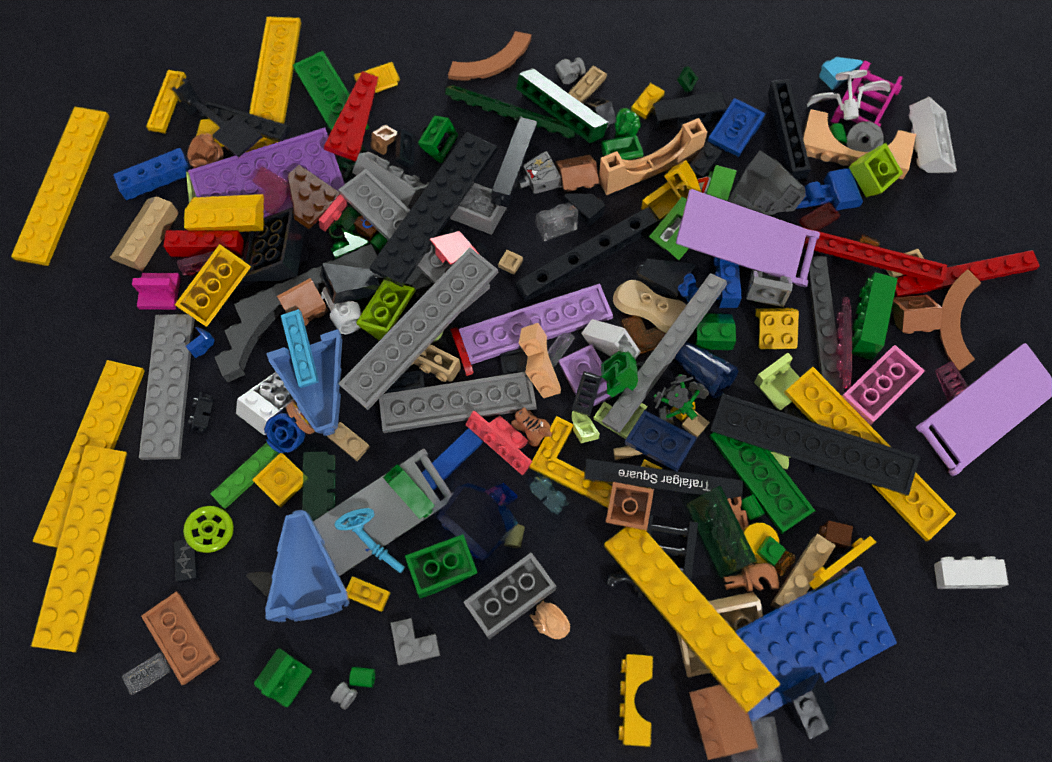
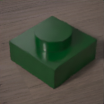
[677,66,698,92]

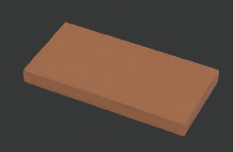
[141,591,220,685]

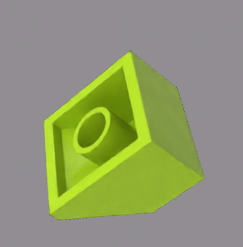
[849,143,903,197]

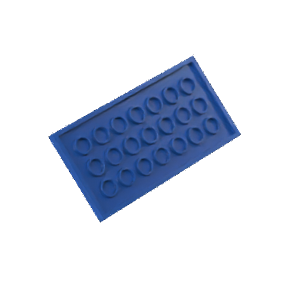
[735,566,897,722]

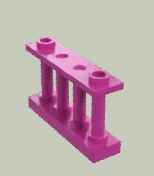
[831,60,903,139]

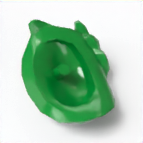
[615,108,640,137]

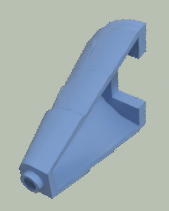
[267,329,342,436]
[265,510,349,622]

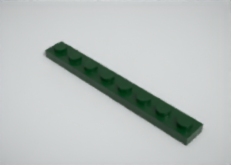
[445,85,577,138]

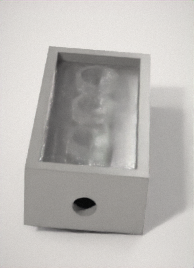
[450,183,506,235]

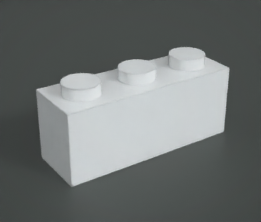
[934,556,1008,589]

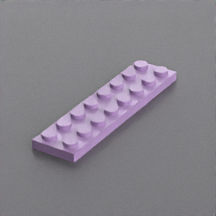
[459,284,613,365]

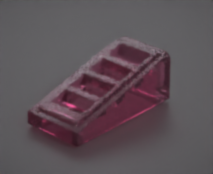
[935,362,968,402]

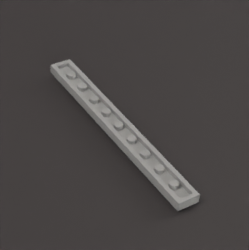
[602,273,727,433]

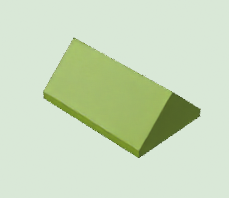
[356,280,416,340]

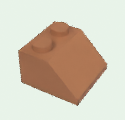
[555,155,599,191]
[277,278,328,326]
[892,295,942,334]
[606,482,654,531]

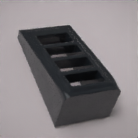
[571,371,602,416]

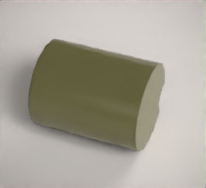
[504,523,525,549]

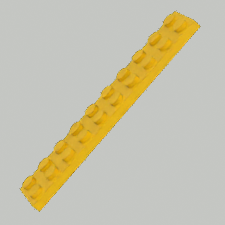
[246,17,301,152]
[11,107,109,266]
[33,360,145,548]
[784,367,956,541]
[31,445,127,653]
[604,527,780,714]

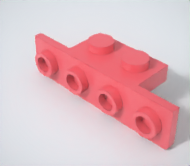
[466,411,533,475]

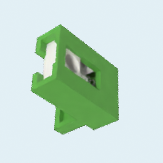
[649,196,689,260]

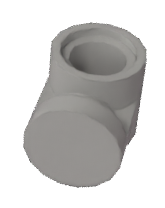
[555,57,586,84]

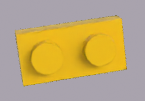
[631,83,665,119]
[346,576,390,612]

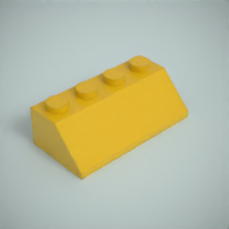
[184,194,264,232]
[175,244,251,327]

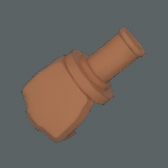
[723,563,779,592]

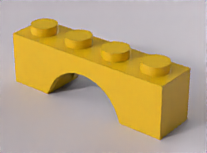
[619,654,653,747]

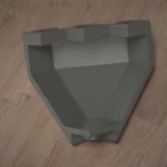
[728,150,806,215]

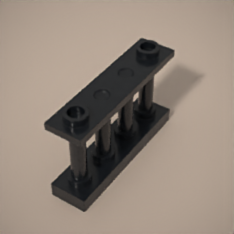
[634,515,698,600]

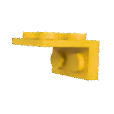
[756,308,799,349]

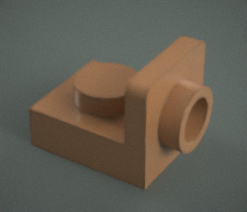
[371,125,397,155]

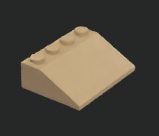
[677,592,763,677]

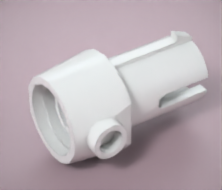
[322,287,362,334]

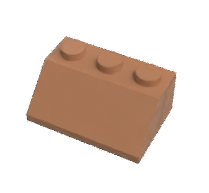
[690,685,758,760]

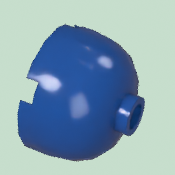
[264,413,305,453]

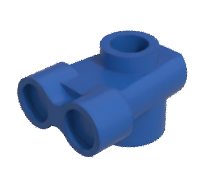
[678,274,699,303]

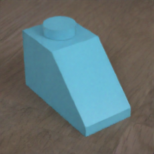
[819,57,863,90]

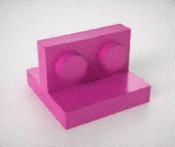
[132,273,181,310]

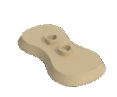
[613,280,687,333]

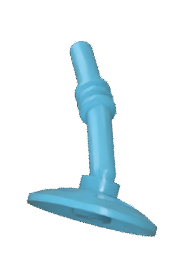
[334,508,405,573]

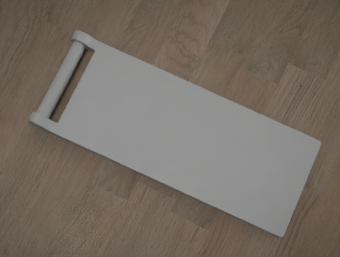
[313,449,457,576]

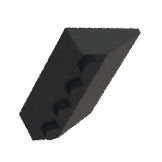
[241,207,306,281]

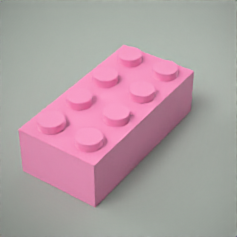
[842,345,925,426]

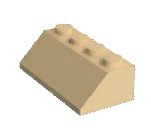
[110,196,179,272]

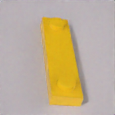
[146,70,186,133]
[809,536,876,589]

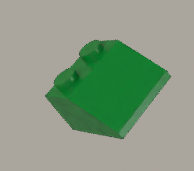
[694,313,736,350]

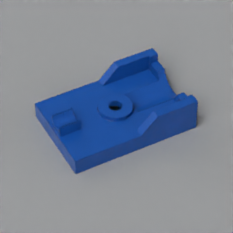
[708,98,765,157]

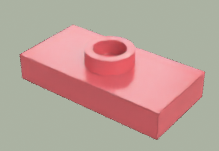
[319,194,347,231]

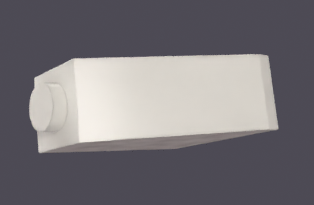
[581,319,641,360]

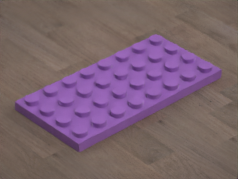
[188,128,345,218]

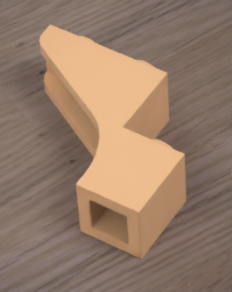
[519,323,561,398]

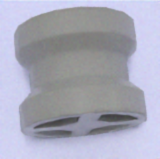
[331,682,357,710]

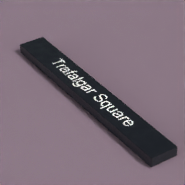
[583,459,743,500]

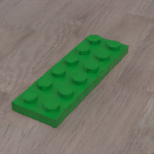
[293,51,369,131]
[710,433,815,534]

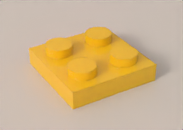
[253,453,310,508]

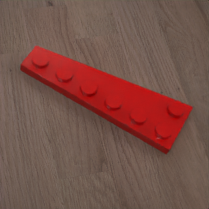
[324,71,378,161]

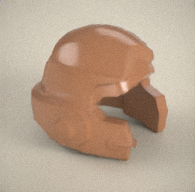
[187,133,224,169]

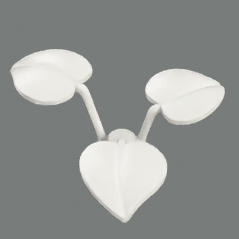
[807,70,890,120]

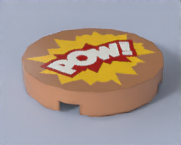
[286,400,315,434]

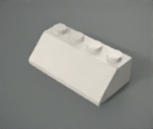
[909,97,957,173]

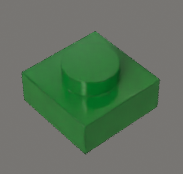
[756,536,786,566]

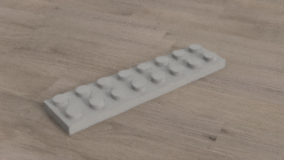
[139,314,195,460]
[379,372,537,433]

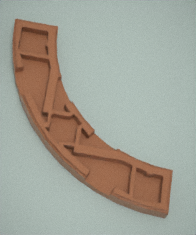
[448,31,531,80]
[939,269,981,372]

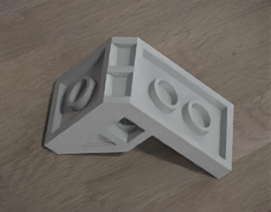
[746,269,793,307]

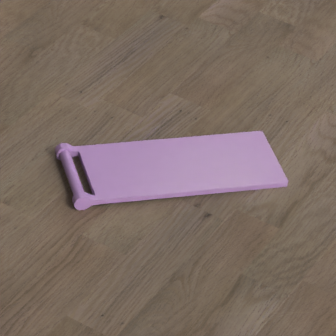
[676,189,820,287]
[916,343,1052,476]

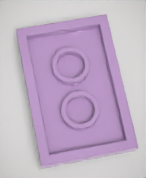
[558,344,619,408]

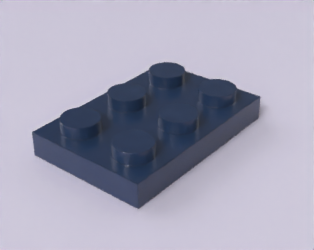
[625,410,697,472]

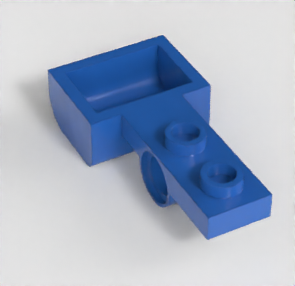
[796,169,863,211]

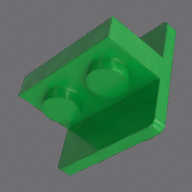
[254,649,312,707]

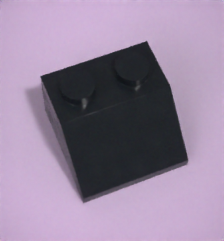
[782,672,837,739]

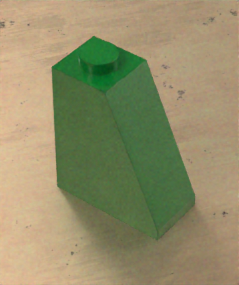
[383,464,435,519]

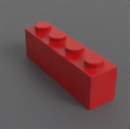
[163,230,244,257]

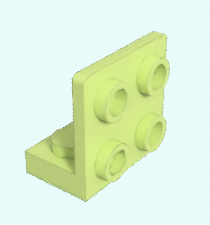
[754,353,800,411]

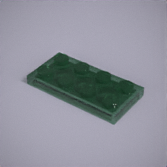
[686,486,757,578]

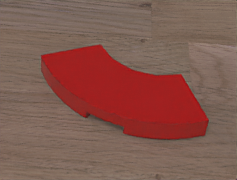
[450,327,474,376]

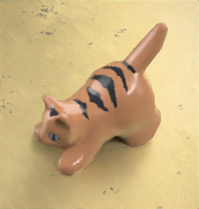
[511,407,552,447]

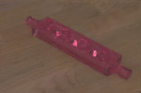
[836,297,852,389]

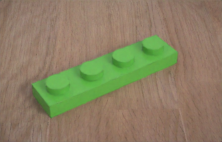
[211,443,285,509]

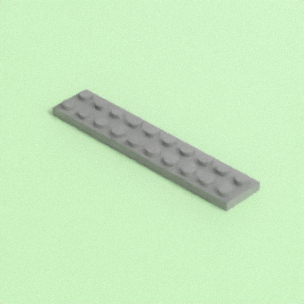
[338,169,490,312]
[338,247,499,410]

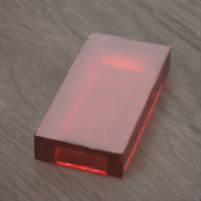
[799,202,840,231]

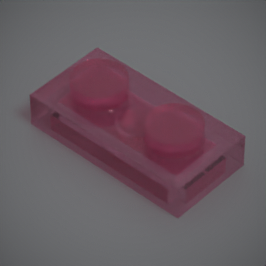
[177,252,213,275]

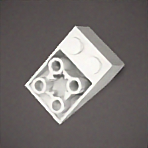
[236,372,294,436]

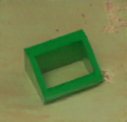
[418,116,458,163]
[601,135,643,160]

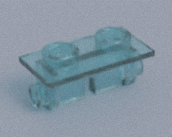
[529,476,569,514]

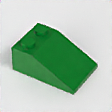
[405,535,477,599]

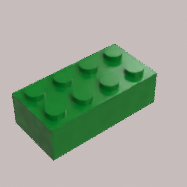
[849,272,898,360]

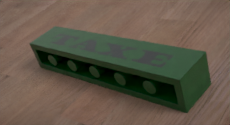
[516,69,608,143]

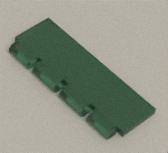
[303,452,335,521]

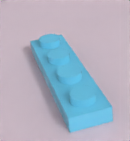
[281,309,319,388]

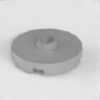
[847,122,884,152]

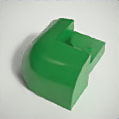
[601,351,638,397]

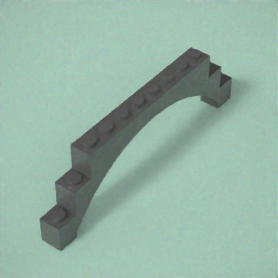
[215,244,433,383]

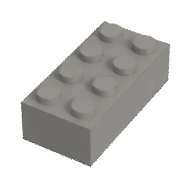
[464,553,556,639]

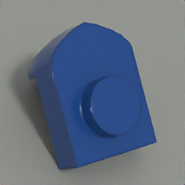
[186,327,214,358]

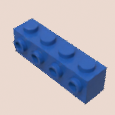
[113,148,191,200]
[713,257,741,308]

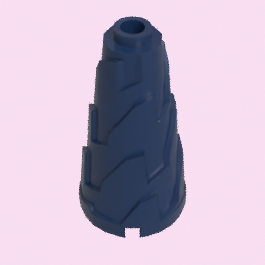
[674,341,739,399]

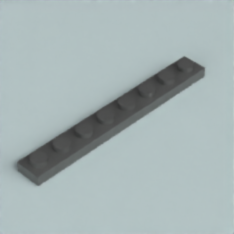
[808,256,844,396]

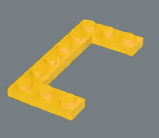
[529,416,662,508]

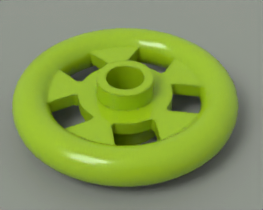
[183,506,233,553]

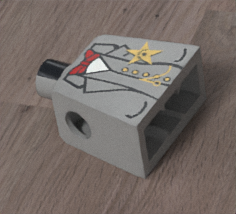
[518,151,562,194]

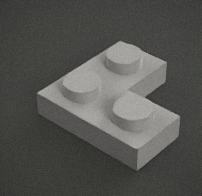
[391,618,440,666]

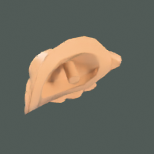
[530,601,570,639]

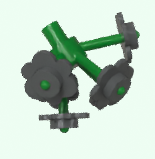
[653,374,709,425]

